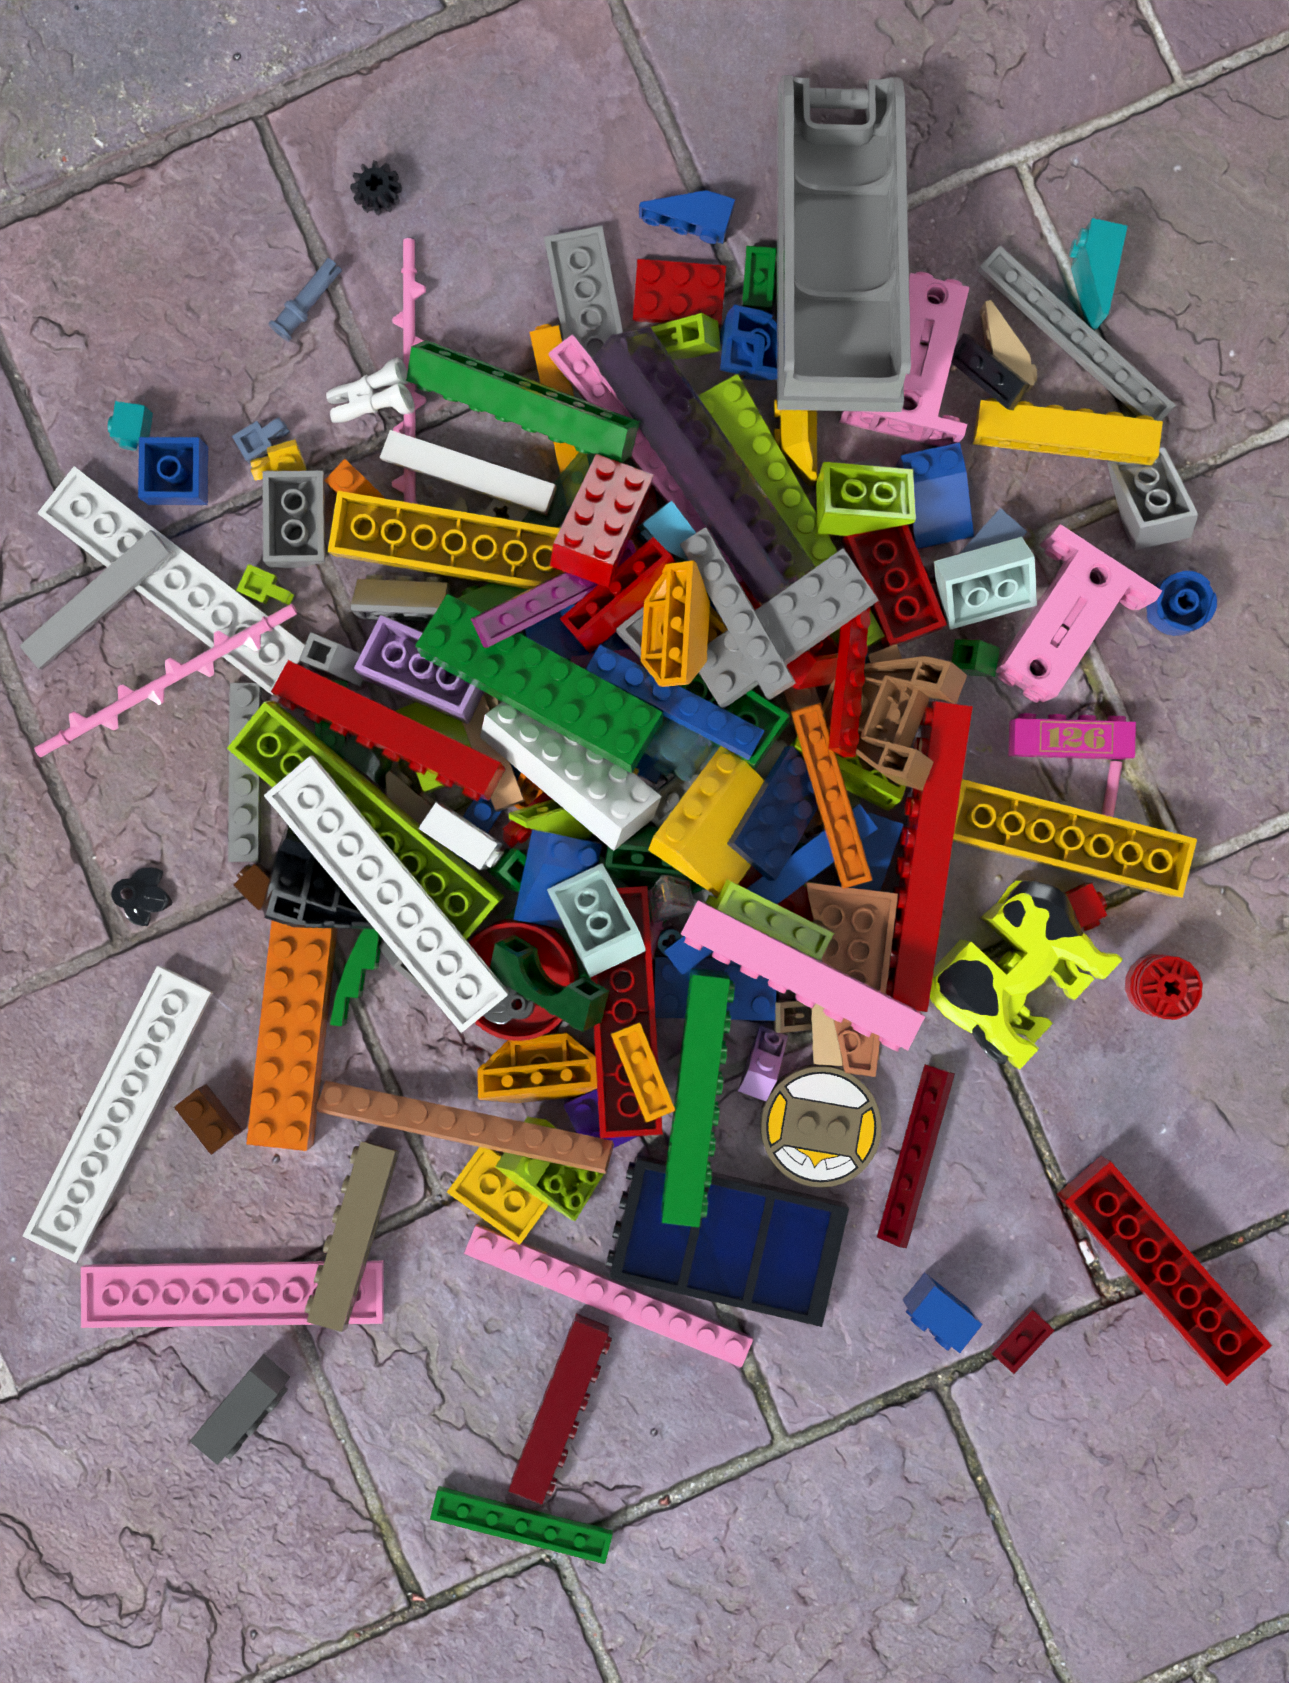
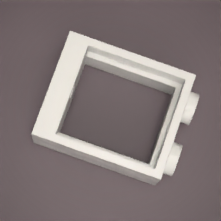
[418,803,504,870]

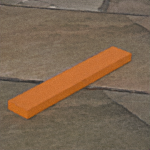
[791,703,872,889]

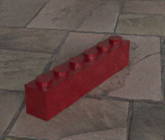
[508,1313,612,1505]

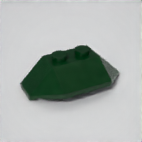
[605,826,705,895]

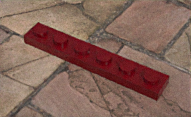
[877,1064,955,1248]

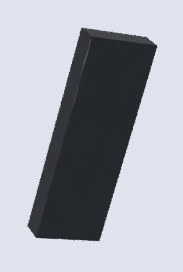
[951,333,1030,411]

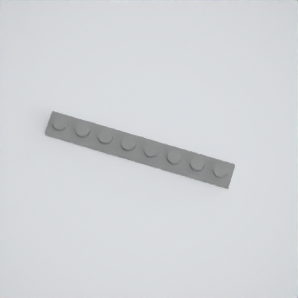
[978,245,1176,421]

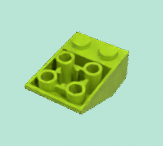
[495,1116,604,1221]

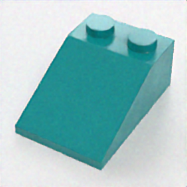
[1069,218,1128,331]

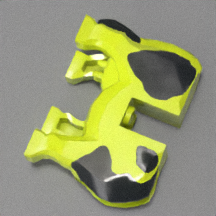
[930,881,1123,1069]

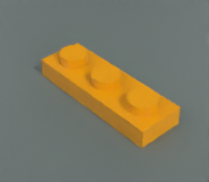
[611,1023,675,1123]

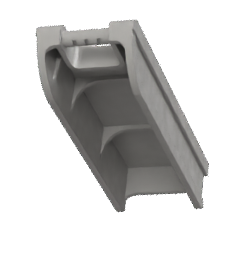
[777,75,911,412]

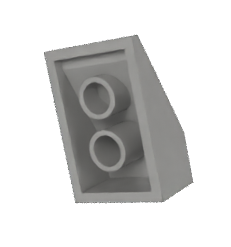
[1107,447,1198,551]

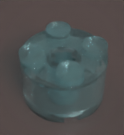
[645,716,714,782]

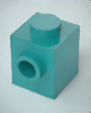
[108,401,153,451]

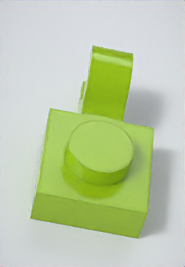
[236,564,295,605]

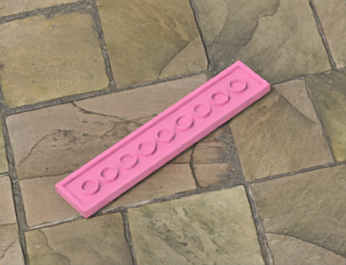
[81,1260,384,1328]

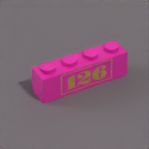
[1008,713,1136,760]

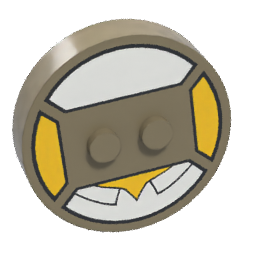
[759,1064,882,1187]

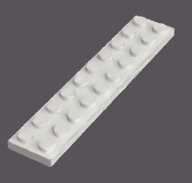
[38,466,305,696]
[264,756,510,1033]
[23,965,213,1263]

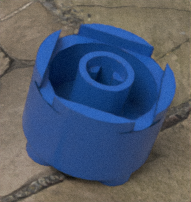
[1146,571,1217,636]

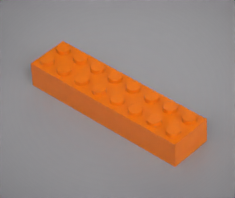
[246,920,338,1151]

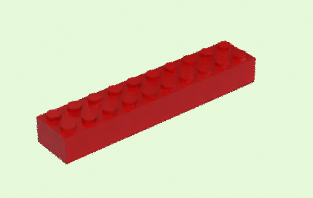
[886,701,973,1012]

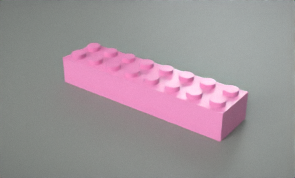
[681,899,925,1052]

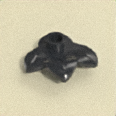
[111,867,173,926]

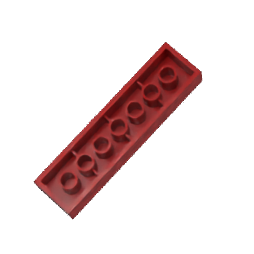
[591,886,663,1138]
[1056,1155,1272,1386]

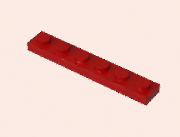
[828,574,873,758]

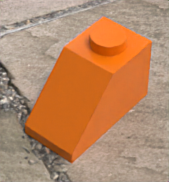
[324,459,386,499]

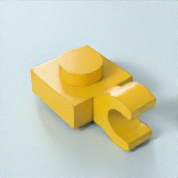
[250,439,306,480]

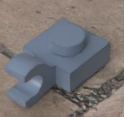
[232,418,290,464]

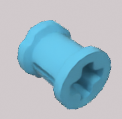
[658,929,682,956]

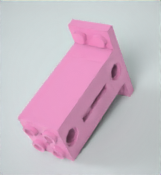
[839,272,970,447]
[996,524,1162,703]

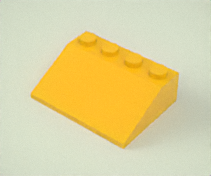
[648,746,764,897]

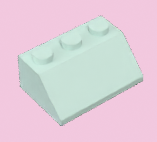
[934,537,1037,630]

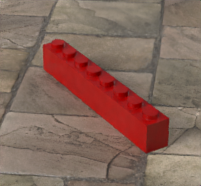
[271,660,506,801]

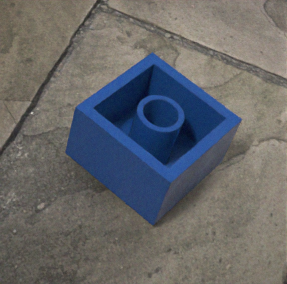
[138,437,208,505]
[903,1272,983,1353]

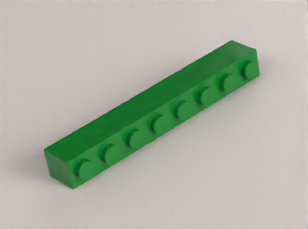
[406,340,640,463]

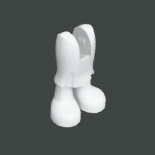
[326,357,415,423]

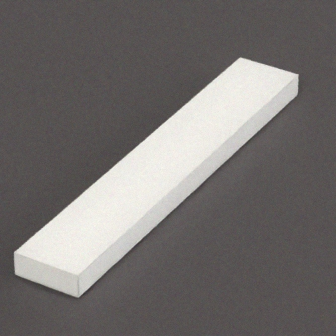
[380,430,557,516]

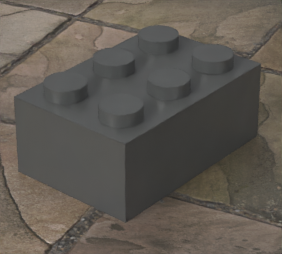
[190,1354,290,1466]

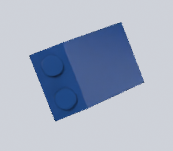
[896,442,974,550]
[514,830,602,929]

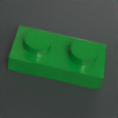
[742,246,776,311]

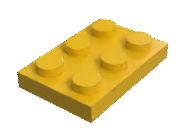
[447,1147,548,1245]

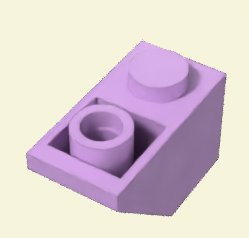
[738,1026,788,1101]

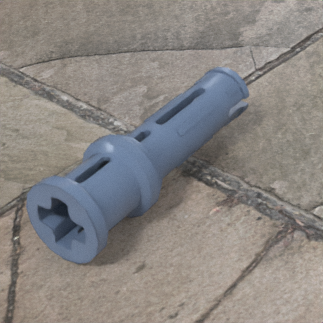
[268,258,342,342]

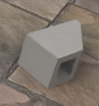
[299,632,363,687]

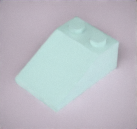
[547,863,646,978]

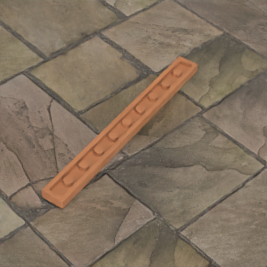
[316,1081,614,1174]

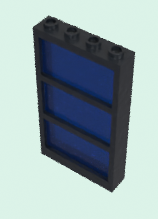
[605,1155,849,1327]

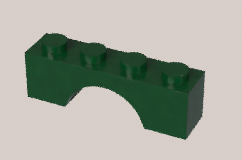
[490,935,609,1032]

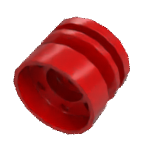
[1125,954,1203,1020]

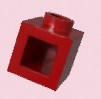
[1064,883,1108,931]

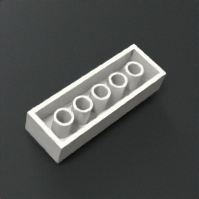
[480,702,662,851]

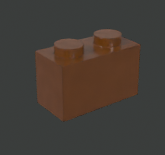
[174,1084,243,1155]

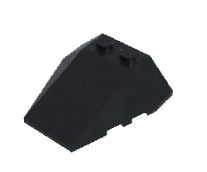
[262,824,374,929]

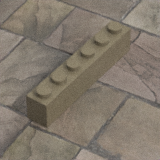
[305,1141,400,1332]

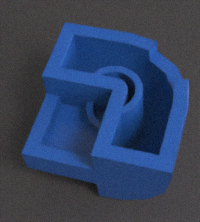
[720,305,777,381]

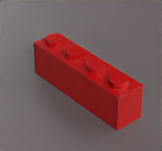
[560,537,676,654]

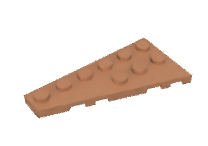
[806,882,898,1077]

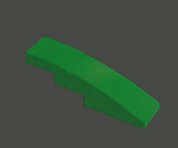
[330,929,383,1027]

